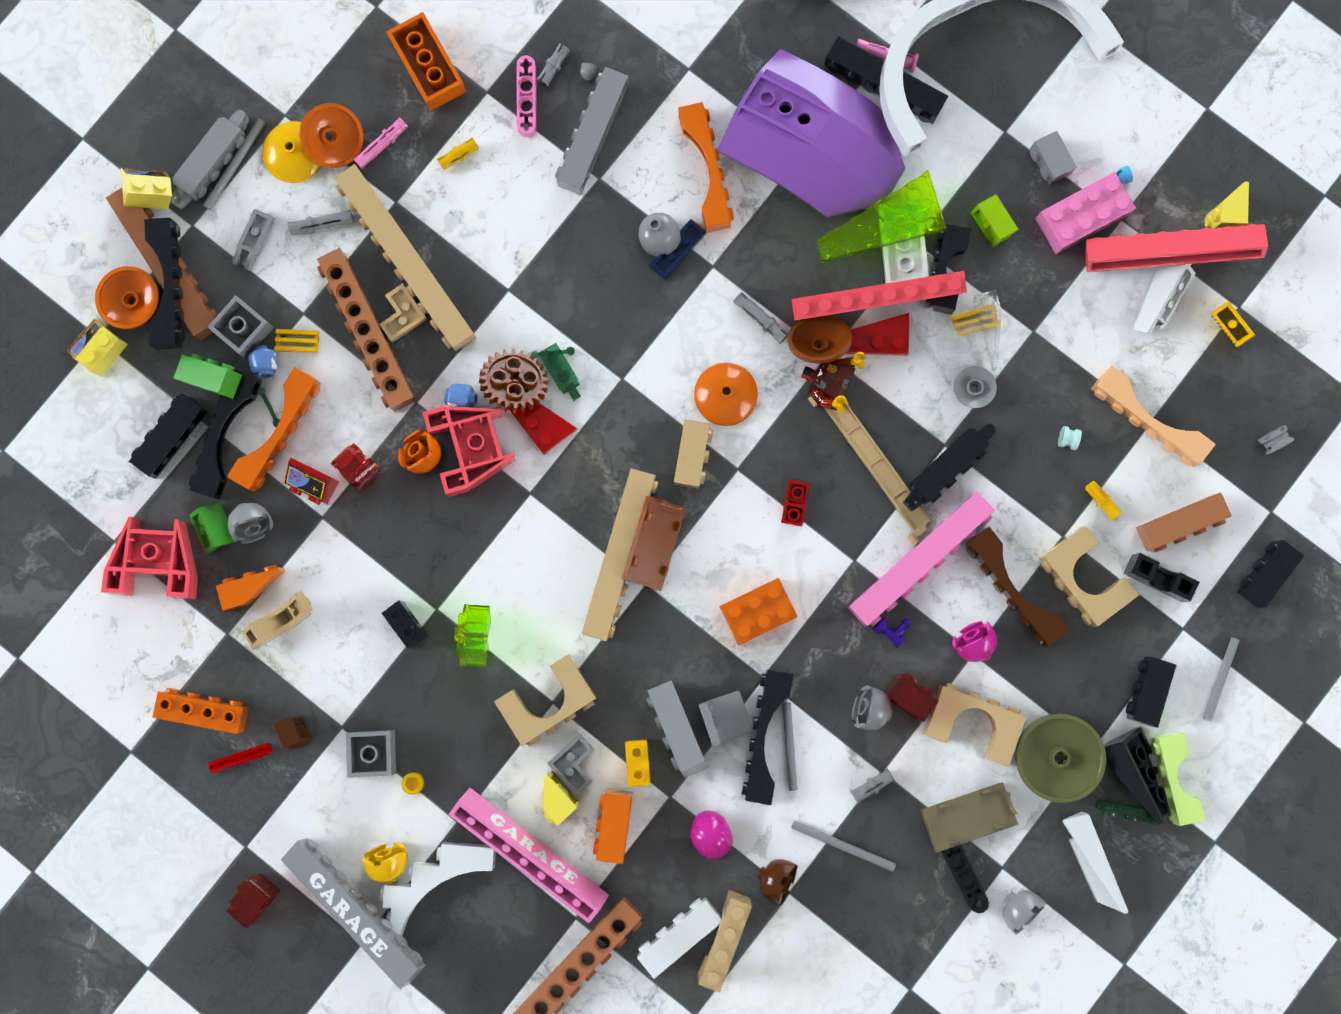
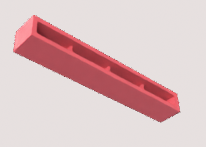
[1084,224,1268,272]
[791,271,967,320]

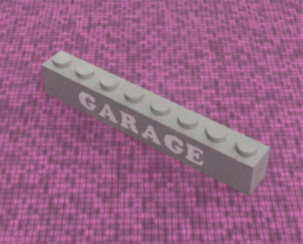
[281,838,426,989]

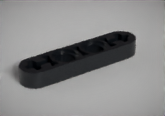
[941,845,989,913]

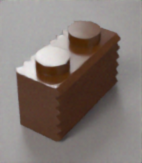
[272,715,312,751]

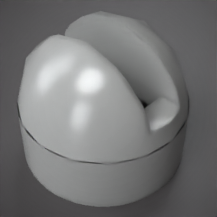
[580,63,598,80]

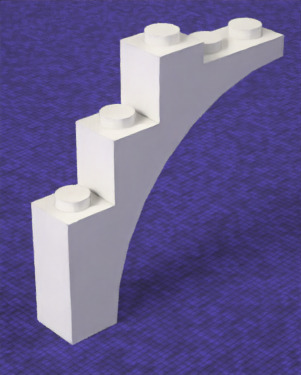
[380,842,496,937]

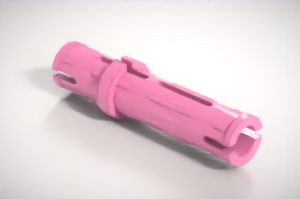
[353,117,409,170]

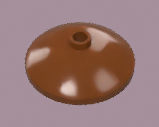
[788,316,852,364]

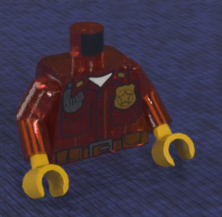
[801,352,867,413]

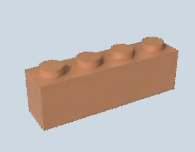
[1136,492,1232,552]

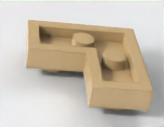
[379,283,427,343]

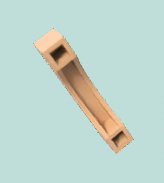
[1091,365,1216,467]

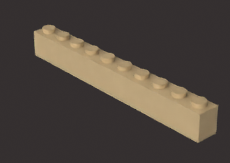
[334,164,477,352]

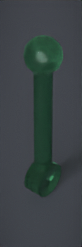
[531,347,575,359]
[257,387,280,427]

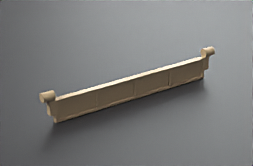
[808,391,931,546]

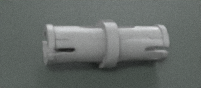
[537,43,570,87]
[851,768,895,803]

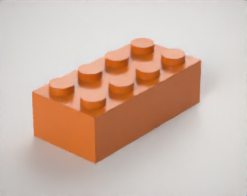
[386,12,467,112]

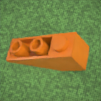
[216,565,285,611]

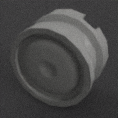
[1258,425,1295,455]

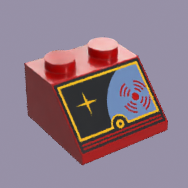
[284,458,339,505]

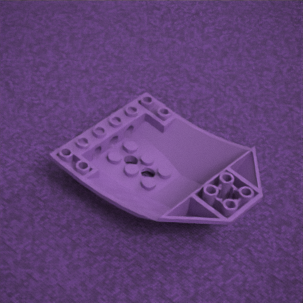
[717,49,905,219]

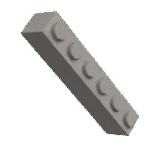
[555,67,629,195]

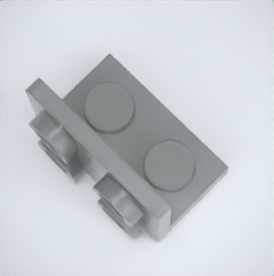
[698,691,753,747]

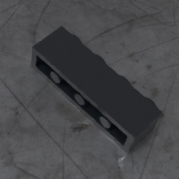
[128,393,208,479]

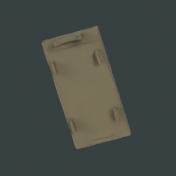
[920,782,1018,853]

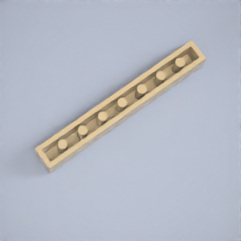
[581,468,659,642]

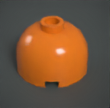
[398,430,441,474]

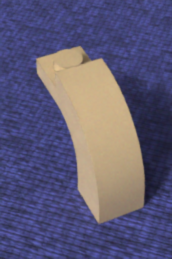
[242,591,313,650]

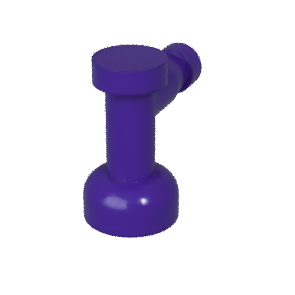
[872,617,911,648]

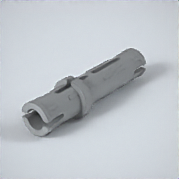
[288,210,354,236]
[733,292,789,344]

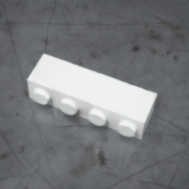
[637,897,721,979]

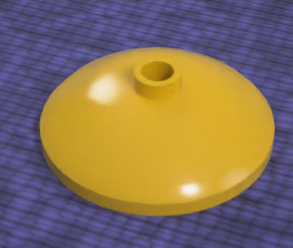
[262,121,322,183]

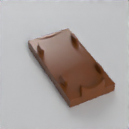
[622,496,685,591]

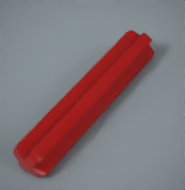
[208,743,273,773]

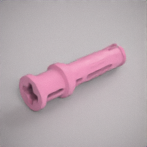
[856,39,919,73]

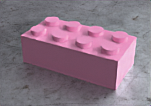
[1035,172,1136,255]

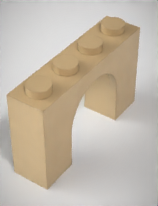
[1039,526,1139,627]
[494,654,597,747]
[923,683,1026,767]
[698,890,752,993]

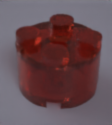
[330,443,381,493]

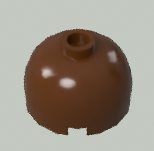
[758,859,798,906]

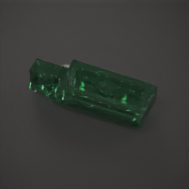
[538,343,581,401]

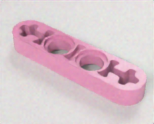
[517,55,537,137]

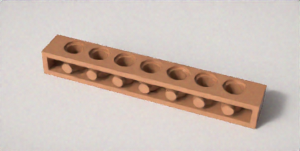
[317,248,417,412]
[513,896,643,1014]

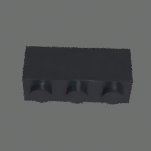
[1237,540,1304,608]
[1126,657,1176,728]

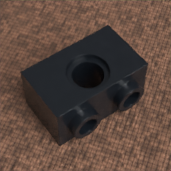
[381,600,429,648]

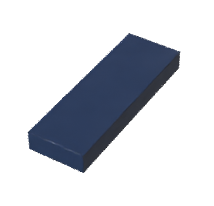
[649,219,707,280]

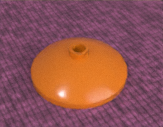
[299,103,363,168]
[95,266,160,330]
[694,363,758,426]

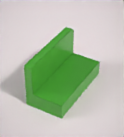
[189,503,234,554]

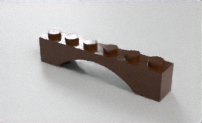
[965,527,1070,647]

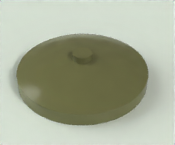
[1015,713,1106,803]

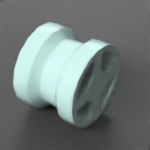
[1058,426,1082,451]

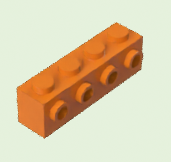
[152,688,249,734]

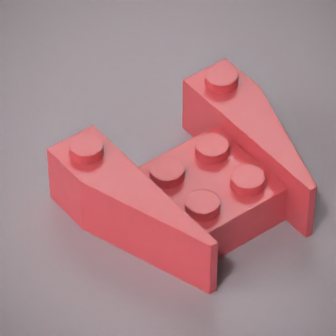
[422,406,516,498]
[101,517,198,600]

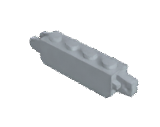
[170,109,251,210]

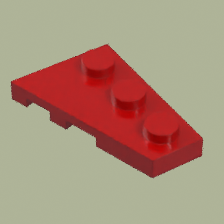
[846,313,909,356]
[509,394,578,455]

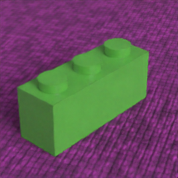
[173,354,242,399]

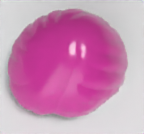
[690,811,733,859]

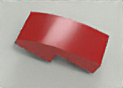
[781,479,810,527]

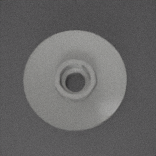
[954,366,997,408]

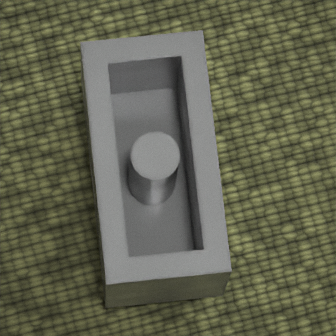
[1030,131,1077,185]

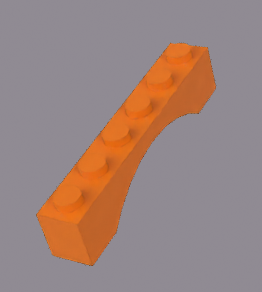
[678,102,734,233]
[227,367,321,492]

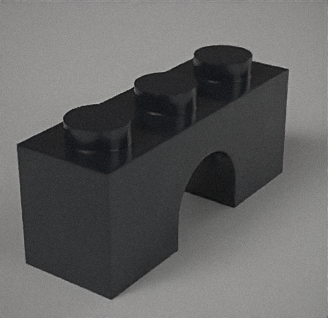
[1123,553,1200,602]

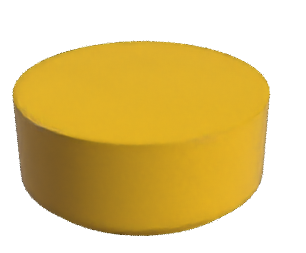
[402,772,425,795]

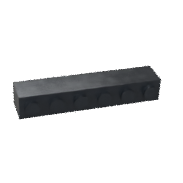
[824,36,948,124]

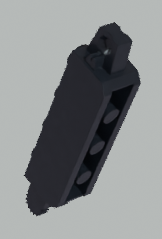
[903,423,996,512]

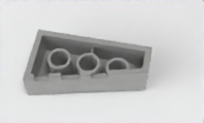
[646,680,708,778]

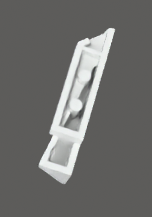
[1134,264,1196,334]
[1062,811,1129,914]

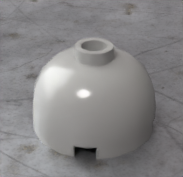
[638,213,681,256]
[227,503,273,544]
[852,685,892,731]
[1003,890,1047,935]

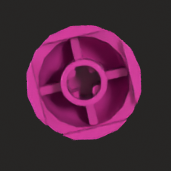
[952,621,997,662]

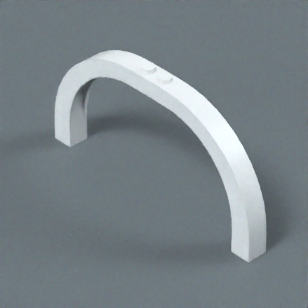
[880,0,1124,157]

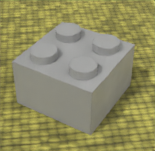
[207,295,274,359]
[346,730,396,778]

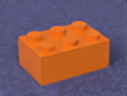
[719,578,798,646]
[593,789,633,864]

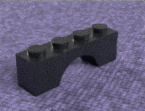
[925,223,971,315]

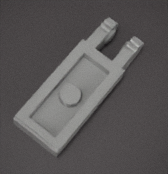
[232,209,275,271]

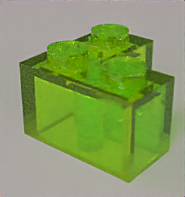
[454,604,491,667]

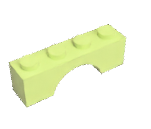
[1151,732,1206,826]

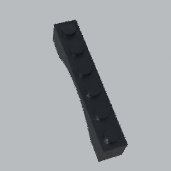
[144,217,185,350]
[189,370,262,500]
[741,670,793,805]

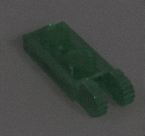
[1095,799,1158,825]

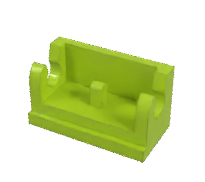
[970,194,1019,247]

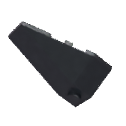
[1104,727,1172,824]

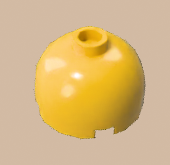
[361,843,408,884]

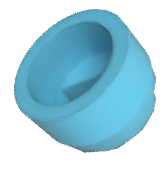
[1116,165,1133,184]

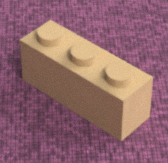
[674,419,713,489]

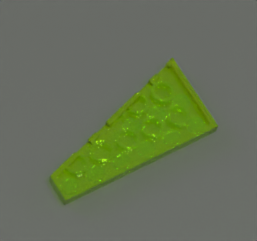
[816,170,946,263]

